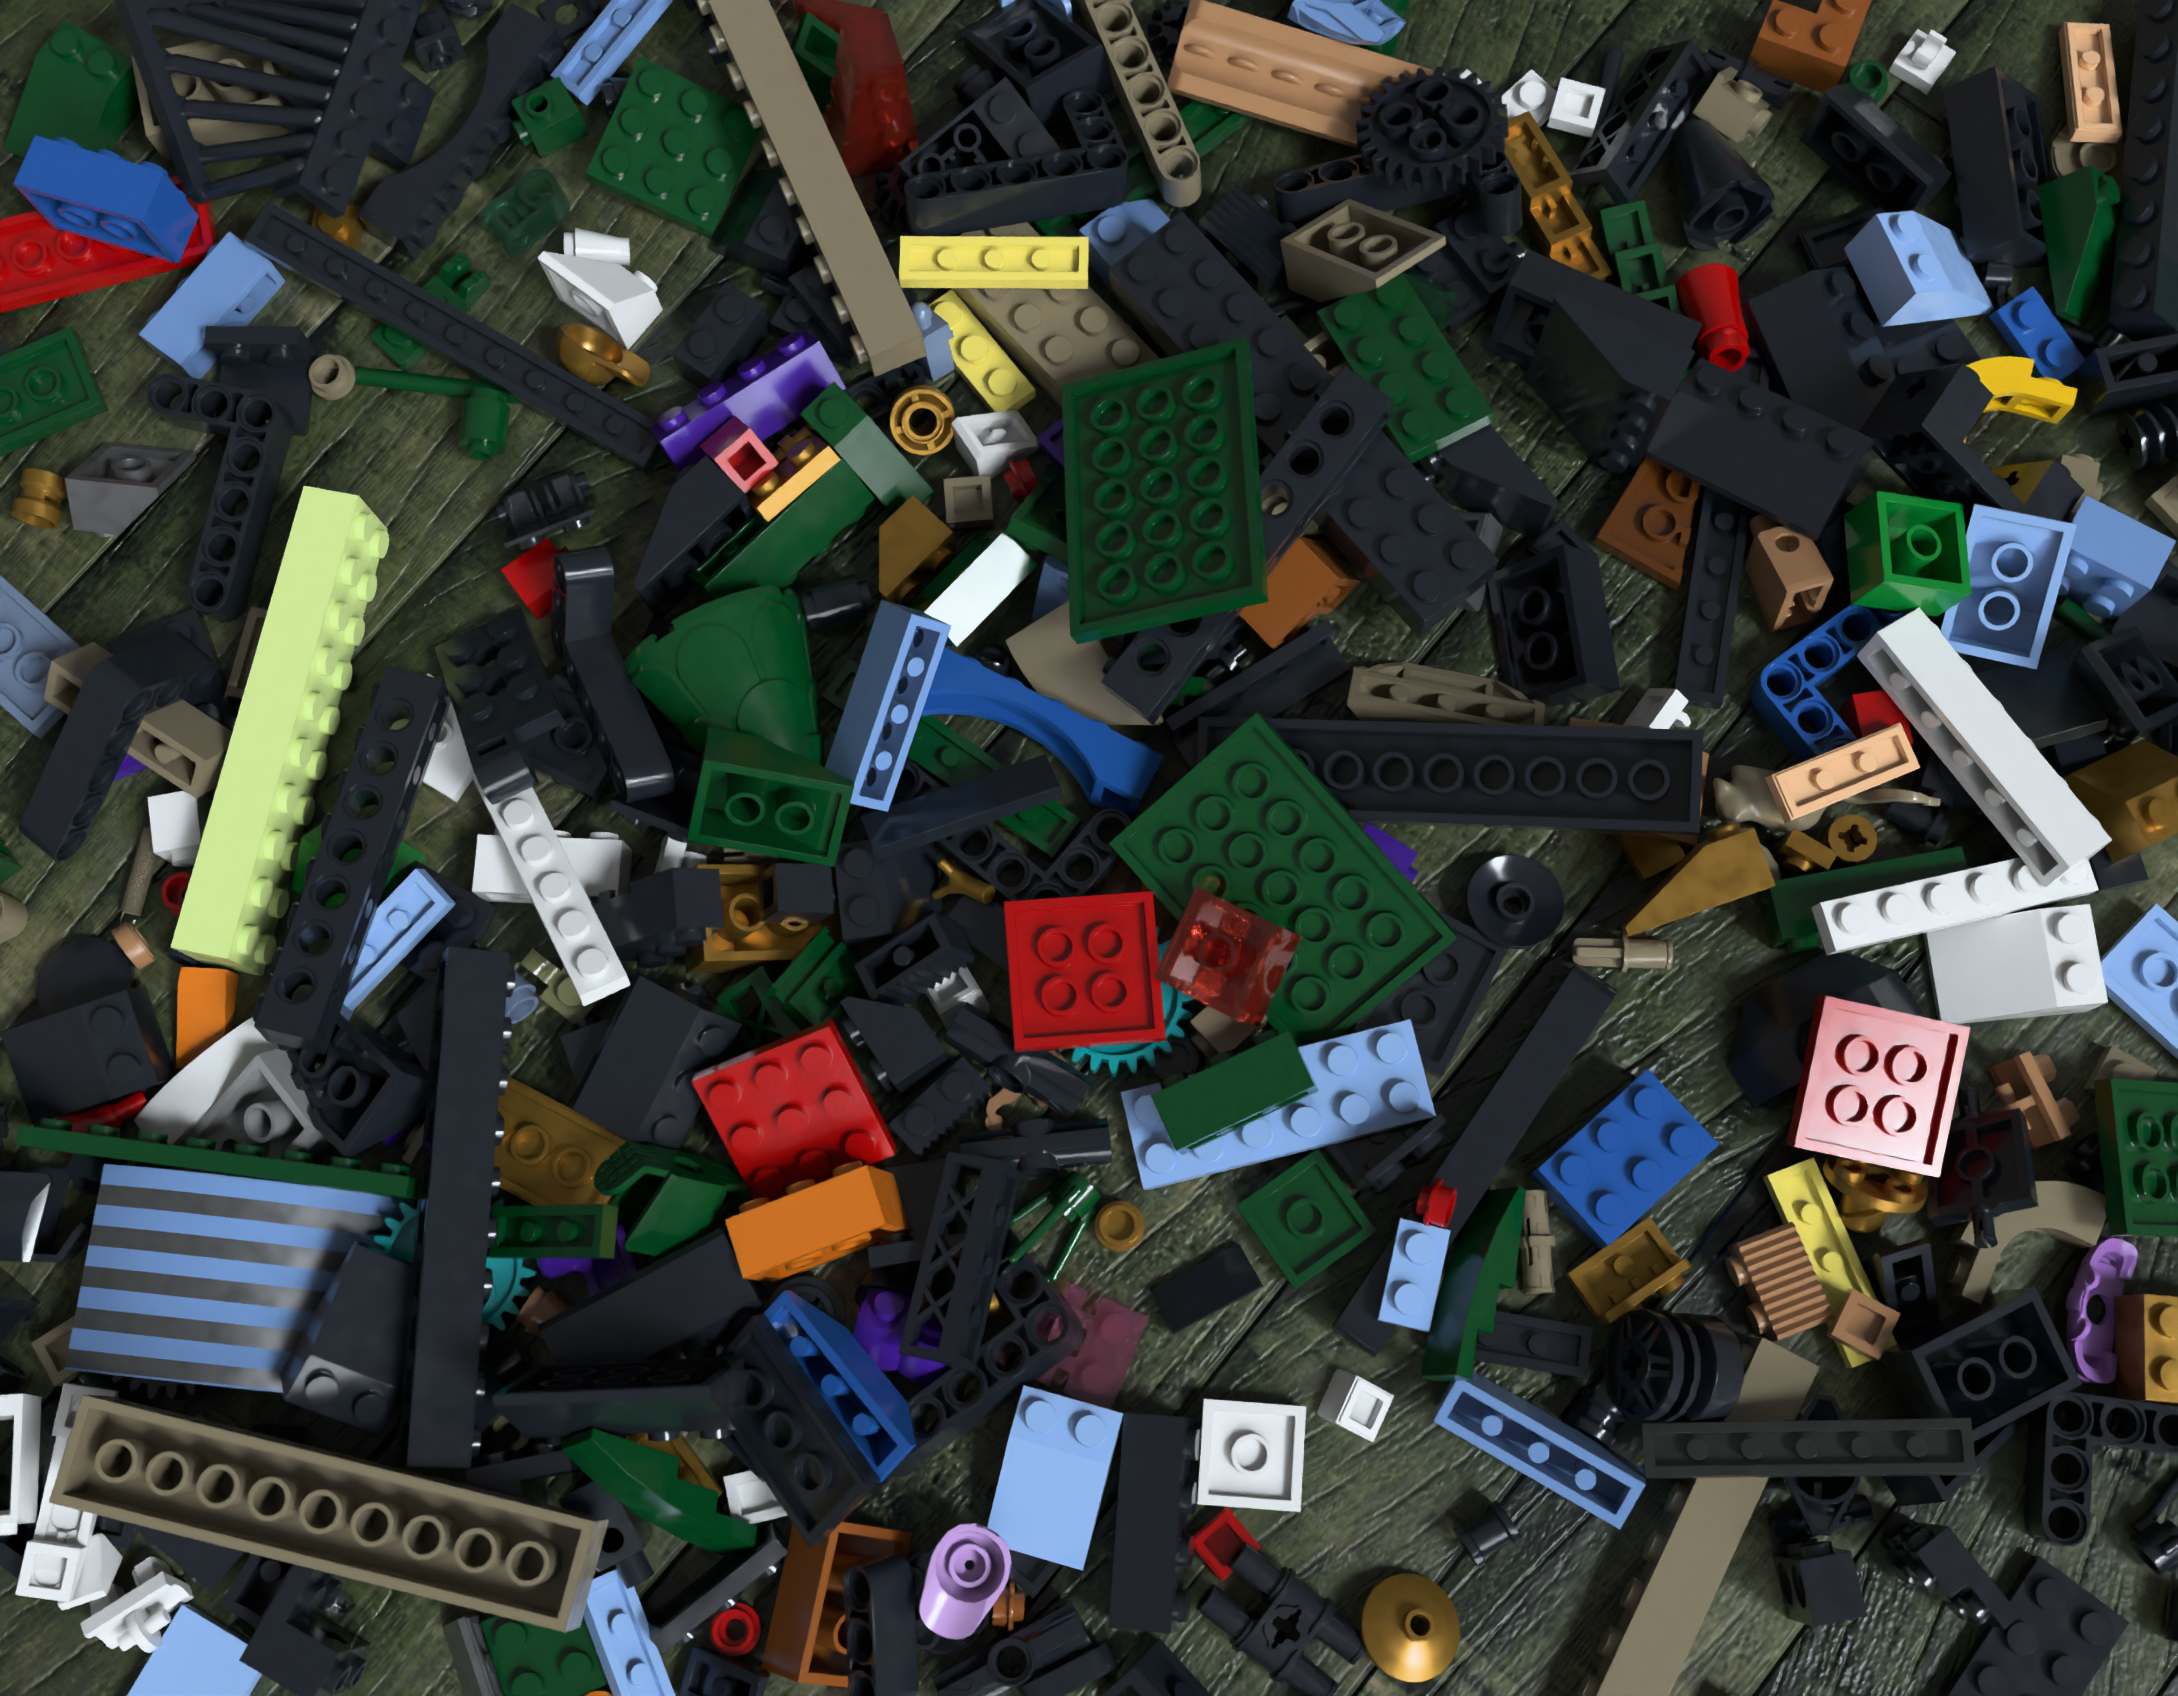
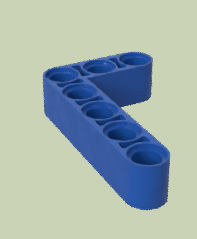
[1749,604,1909,763]

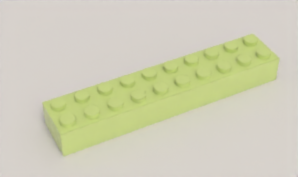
[171,486,389,976]

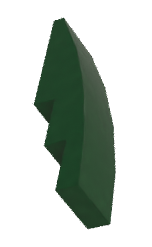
[1595,200,1693,380]
[1420,1187,1526,1381]
[561,1428,757,1556]

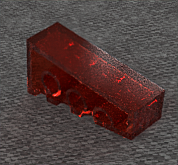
[825,13,919,179]

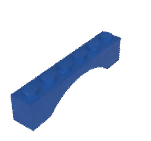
[921,647,1164,822]

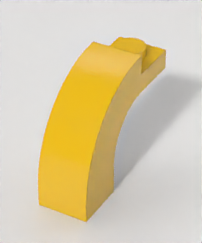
[1964,356,2078,442]

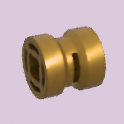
[10,468,68,529]

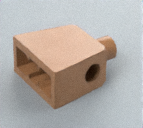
[1745,514,1834,635]

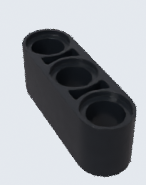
[843,1553,919,1696]

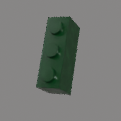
[1151,1028,1319,1155]

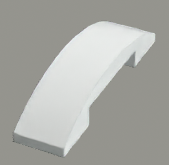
[134,1017,279,1146]
[15,1383,119,1602]

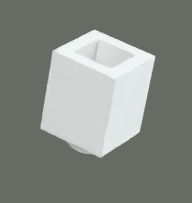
[148,791,213,867]

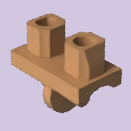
[1988,1051,2080,1150]

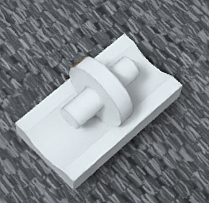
[80,1556,194,1653]

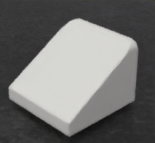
[926,966,991,1031]
[1317,1369,1394,1442]
[58,1533,123,1610]

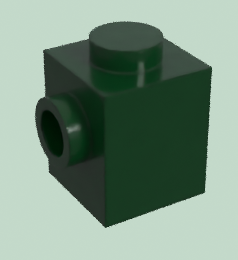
[511,77,589,159]

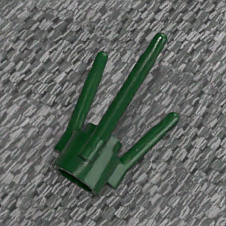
[1008,1170,1101,1283]

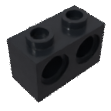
[1772,1538,1868,1627]

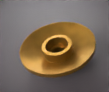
[1360,1573,1460,1683]

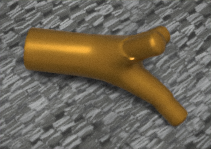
[931,858,995,904]

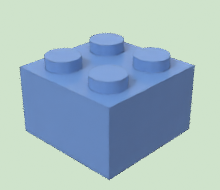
[2058,495,2176,620]

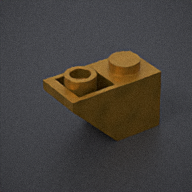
[879,495,956,605]

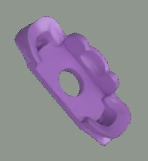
[2066,1236,2138,1384]

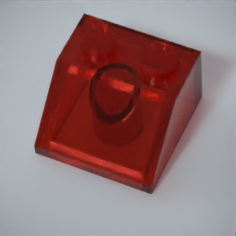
[1154,887,1302,1027]

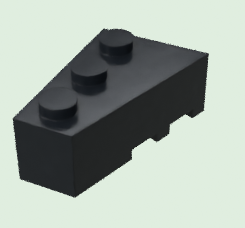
[591,868,724,968]

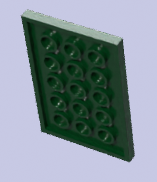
[1062,337,1269,645]
[1109,711,1458,1047]

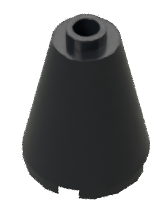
[1669,120,1775,251]

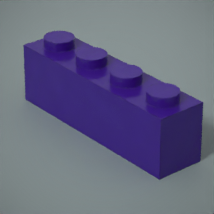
[650,330,846,475]

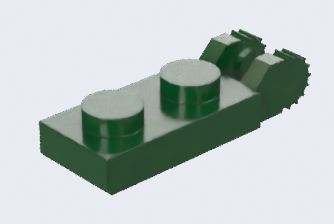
[370,252,492,372]

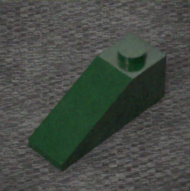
[2037,165,2120,327]
[800,381,934,515]

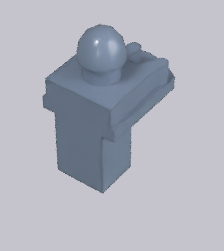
[911,301,956,382]

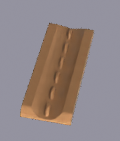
[1167,0,1446,149]

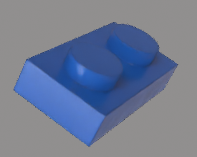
[1989,286,2085,381]

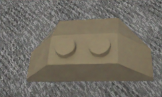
[1347,662,1545,726]

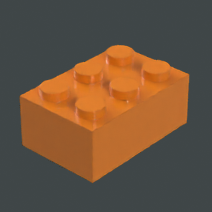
[725,1161,912,1283]

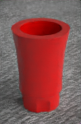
[1675,263,1750,372]

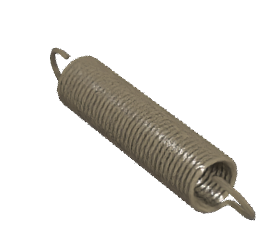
[120,827,158,924]

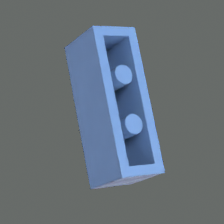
[139,232,286,379]

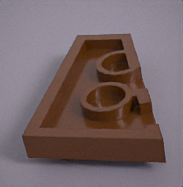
[1593,458,1700,590]

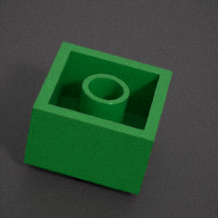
[1844,491,1972,617]

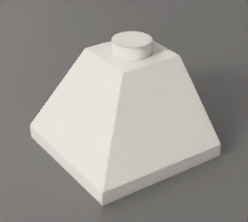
[537,251,663,350]

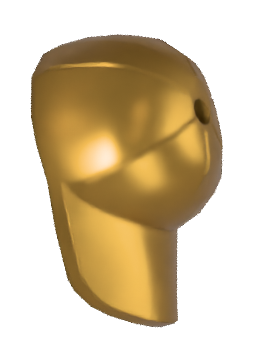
[556,323,651,387]

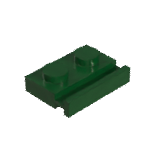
[764,925,865,1030]

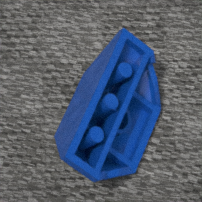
[764,1290,916,1483]

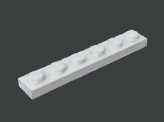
[471,773,630,1006]
[1811,857,2099,955]

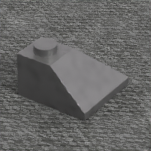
[65,442,196,537]

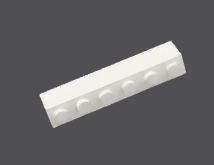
[1857,607,2112,888]

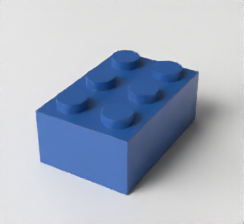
[13,135,199,264]
[1529,1069,1719,1250]

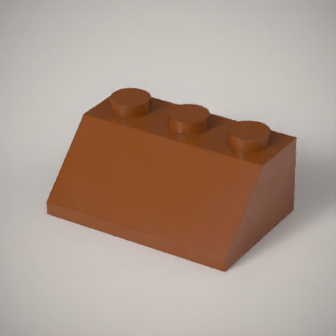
[761,1518,912,1687]

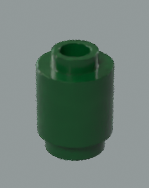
[458,388,510,461]

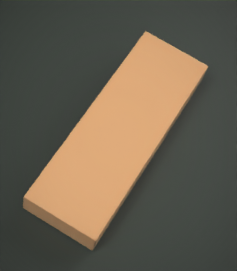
[2058,22,2122,144]
[1765,723,1920,823]

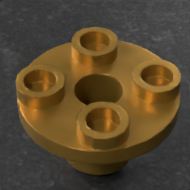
[1823,1154,1928,1235]

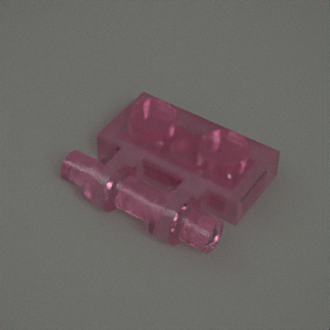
[1036,1284,1149,1410]

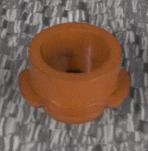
[992,1580,1025,1633]

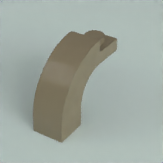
[1945,1181,2107,1306]

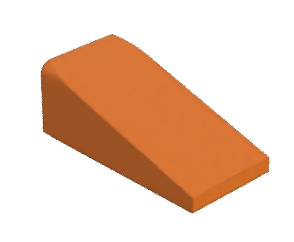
[176,967,239,1069]

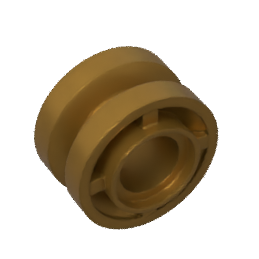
[890,384,956,455]

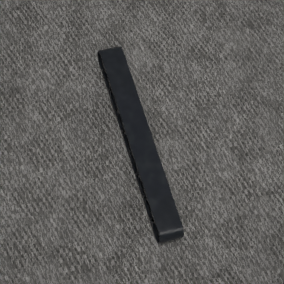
[1331,963,1618,1358]

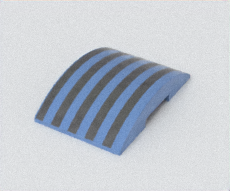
[65,1164,415,1393]

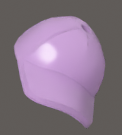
[919,1523,1011,1639]

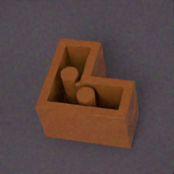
[1747,0,1872,93]
[1239,537,1362,648]

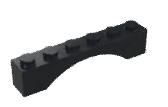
[357,3,567,261]

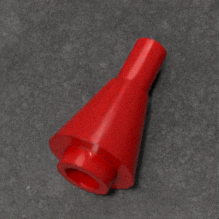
[59,1090,149,1157]

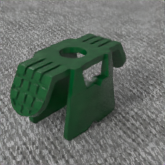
[593,1141,750,1258]

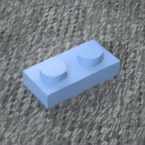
[1377,1218,1451,1332]

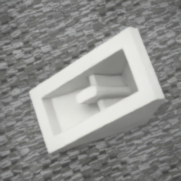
[951,410,1040,479]

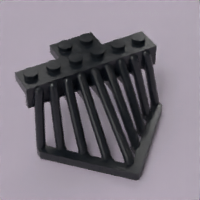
[115,0,436,219]

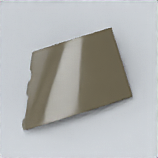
[1005,601,1164,725]

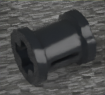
[1452,1500,1522,1569]

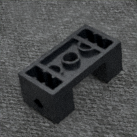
[1859,363,2085,534]
[239,1564,371,1696]

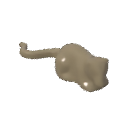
[1713,765,1941,833]

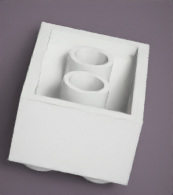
[1923,904,2108,1024]

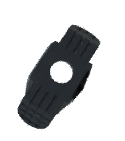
[0,1165,94,1263]

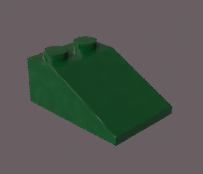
[4,19,141,161]
[687,727,854,867]

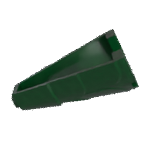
[623,585,829,767]

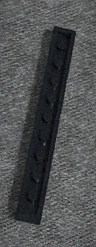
[243,202,661,472]

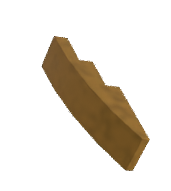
[1504,111,1612,283]

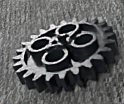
[1356,66,1509,192]

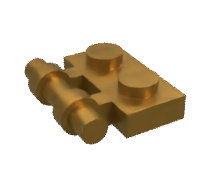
[745,426,840,522]

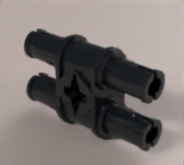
[1196,1542,1366,1696]

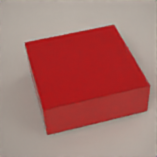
[1193,1506,1261,1581]

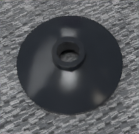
[1466,855,1564,949]

